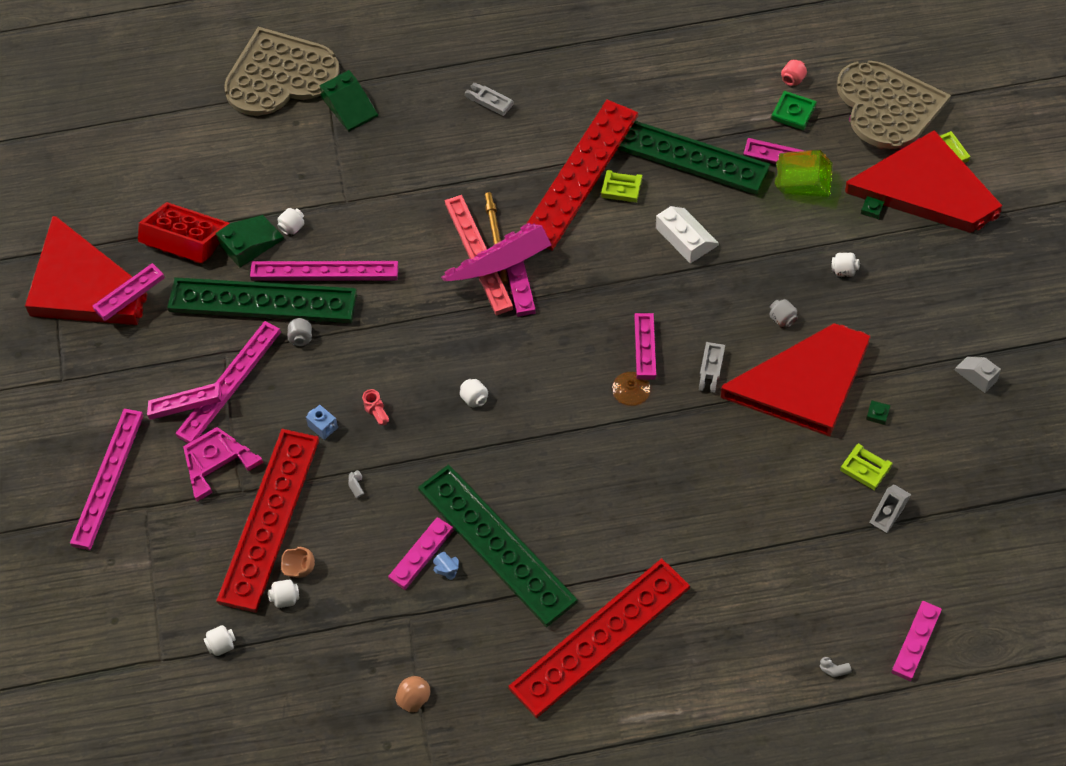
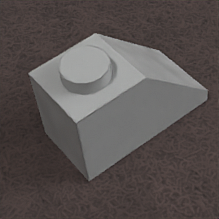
[955,357,1001,393]
[869,484,911,533]

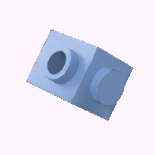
[306,405,338,440]

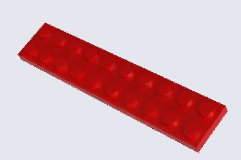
[527,99,638,251]
[217,429,319,613]
[508,558,690,719]

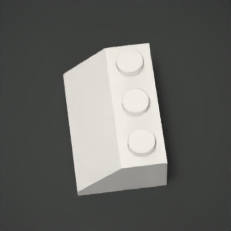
[656,206,719,264]

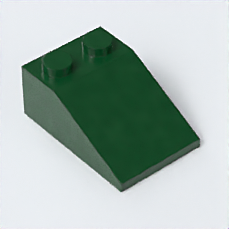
[319,70,378,132]
[216,215,284,268]

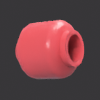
[781,60,807,86]

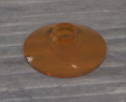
[612,372,650,406]

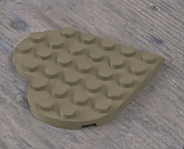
[225,27,340,116]
[837,61,951,149]

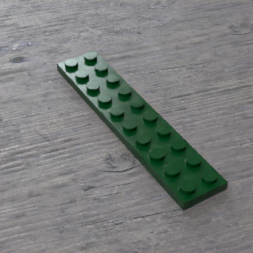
[618,121,770,195]
[167,277,357,323]
[418,464,577,628]

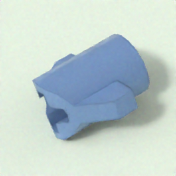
[433,552,459,580]

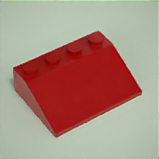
[138,202,230,263]

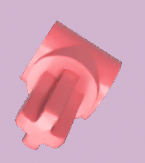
[362,389,389,425]

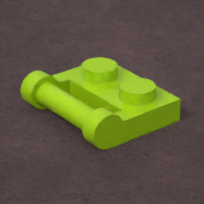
[601,170,643,203]
[840,443,893,490]

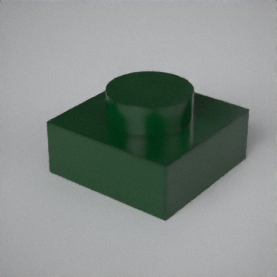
[861,196,884,219]
[866,400,891,425]

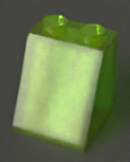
[775,150,833,197]

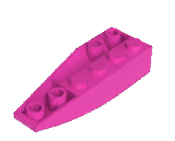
[441,223,551,281]

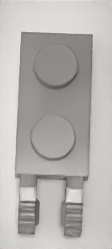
[465,83,513,116]
[699,342,725,393]

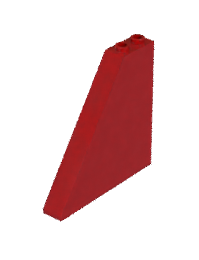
[845,130,1002,233]
[25,216,147,325]
[721,323,870,437]

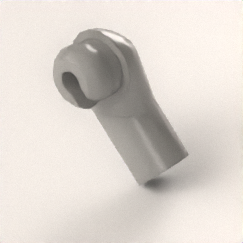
[348,470,365,498]
[820,657,852,677]

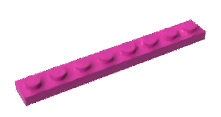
[250,261,399,281]
[175,321,281,443]
[70,409,143,550]

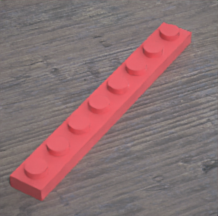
[445,195,513,315]

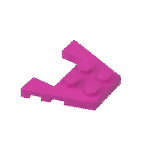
[183,427,263,501]

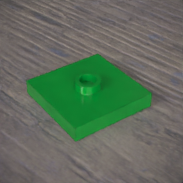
[771,91,817,130]

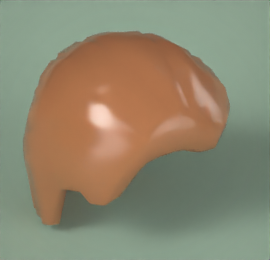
[281,547,315,578]
[395,676,430,712]

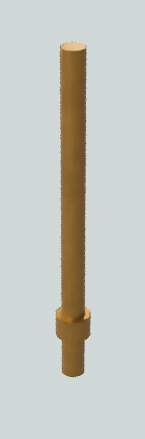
[485,192,509,285]

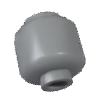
[770,299,798,327]
[288,318,312,346]

